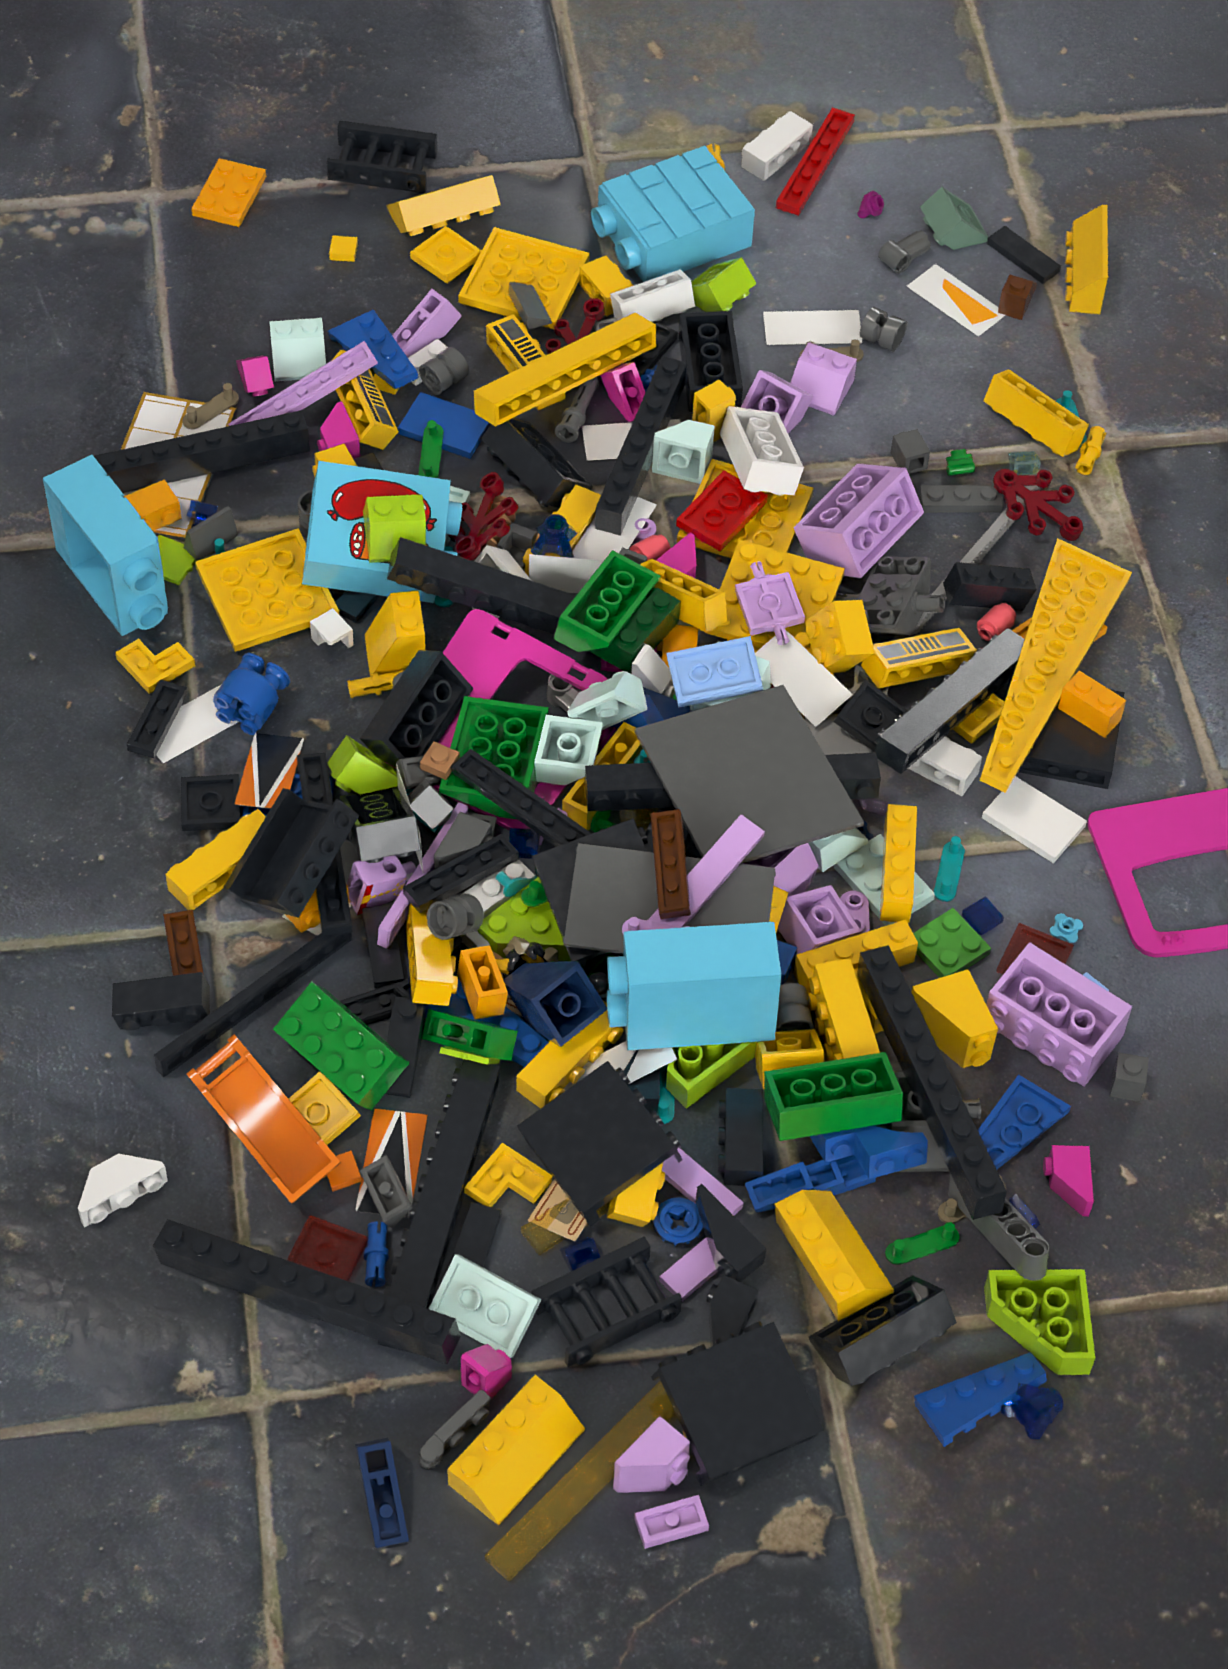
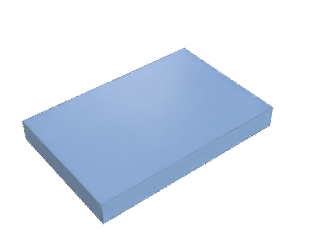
[666,636,763,708]

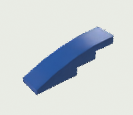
[745,1155,876,1212]

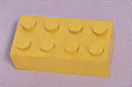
[807,958,880,1062]

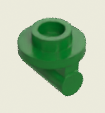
[946,449,975,476]

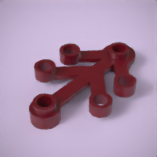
[545,298,605,354]
[993,469,1083,541]
[447,472,519,561]

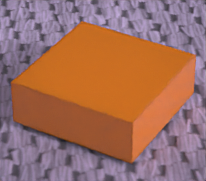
[327,1150,362,1192]

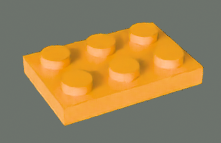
[191,158,266,227]

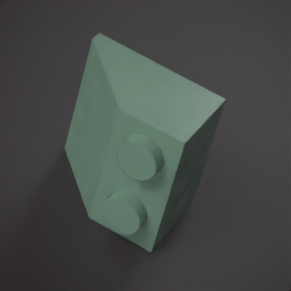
[920,187,989,250]

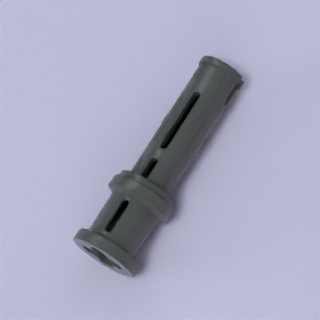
[555,377,599,443]

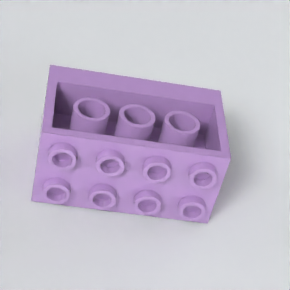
[794,464,924,578]
[986,942,1132,1087]

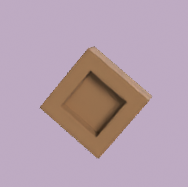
[420,742,460,780]

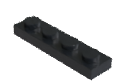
[403,834,519,913]

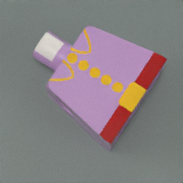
[347,855,416,915]

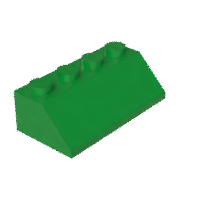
[554,550,661,652]

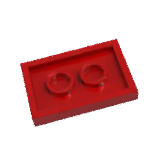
[676,470,768,552]

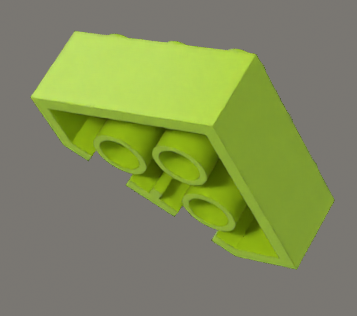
[477,877,586,962]
[666,1042,756,1109]
[984,1269,1095,1375]

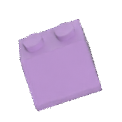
[791,342,857,415]
[740,370,814,434]
[742,843,819,897]
[778,885,861,954]
[613,1416,690,1493]

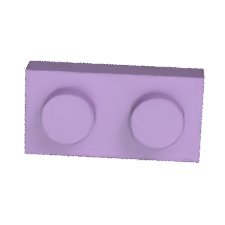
[634,1495,709,1549]

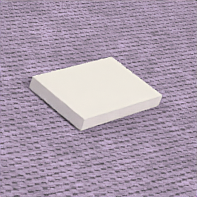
[982,776,1087,864]

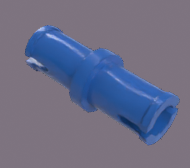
[364,1221,389,1287]

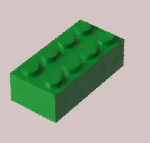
[273,981,410,1110]
[764,1052,903,1141]

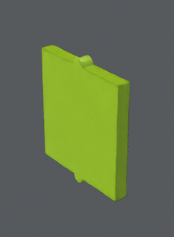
[158,534,197,585]
[440,1046,500,1065]

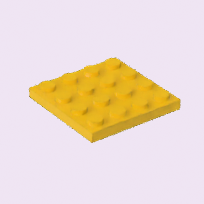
[458,227,590,329]
[677,459,814,558]
[195,528,339,652]
[705,539,845,654]

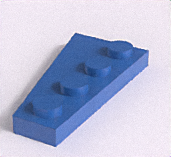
[327,309,419,389]
[426,978,549,1067]
[978,1074,1071,1170]
[914,1352,1047,1447]

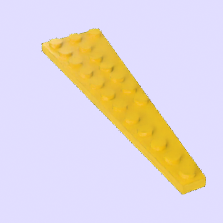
[979,538,1132,793]

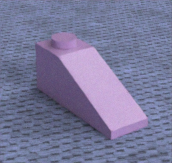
[392,289,462,357]

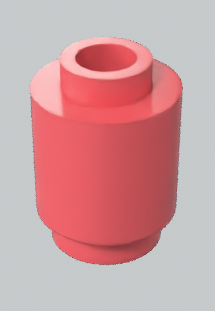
[630,534,670,561]
[977,603,1016,641]

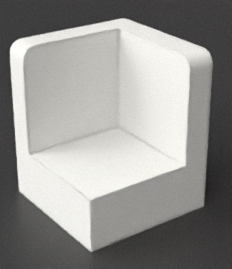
[310,608,354,648]

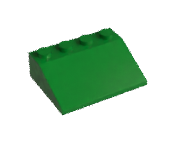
[439,696,549,820]

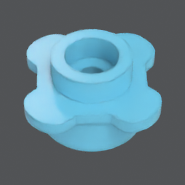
[1050,913,1083,944]

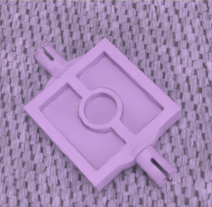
[735,561,805,645]

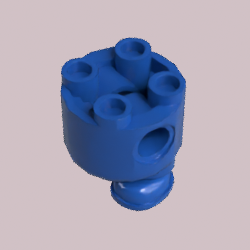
[213,653,290,735]

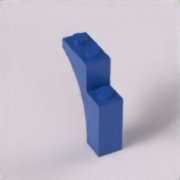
[810,1125,928,1179]

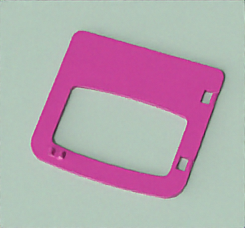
[385,609,608,833]
[1087,788,1228,958]

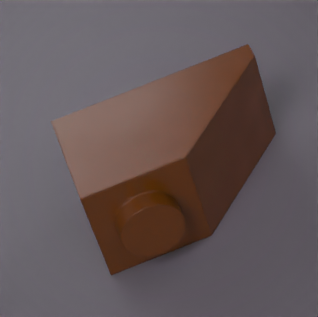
[998,274,1038,320]

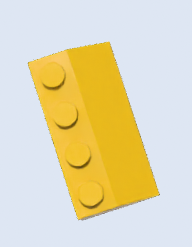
[386,175,501,236]
[1065,205,1108,314]
[775,1190,894,1321]
[448,1375,585,1526]

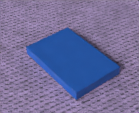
[398,392,491,459]

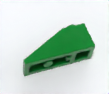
[422,1009,518,1061]

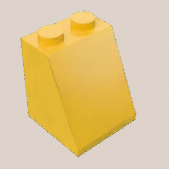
[365,590,426,677]
[911,969,998,1068]

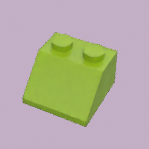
[691,257,757,312]
[363,495,426,563]
[327,735,398,795]

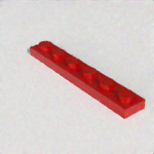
[776,107,855,216]

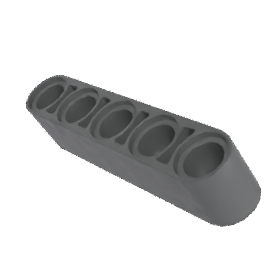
[948,1173,1049,1281]

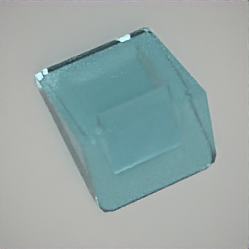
[1008,451,1041,475]

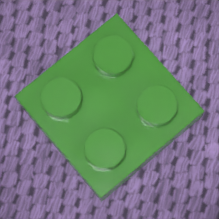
[913,908,991,978]

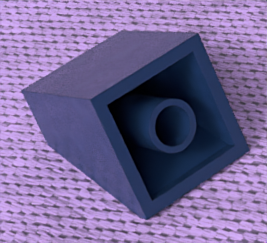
[504,961,607,1047]

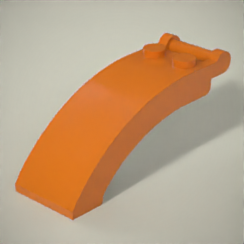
[186,1034,341,1204]

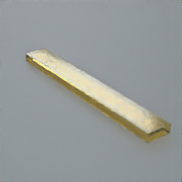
[485,1380,676,1582]

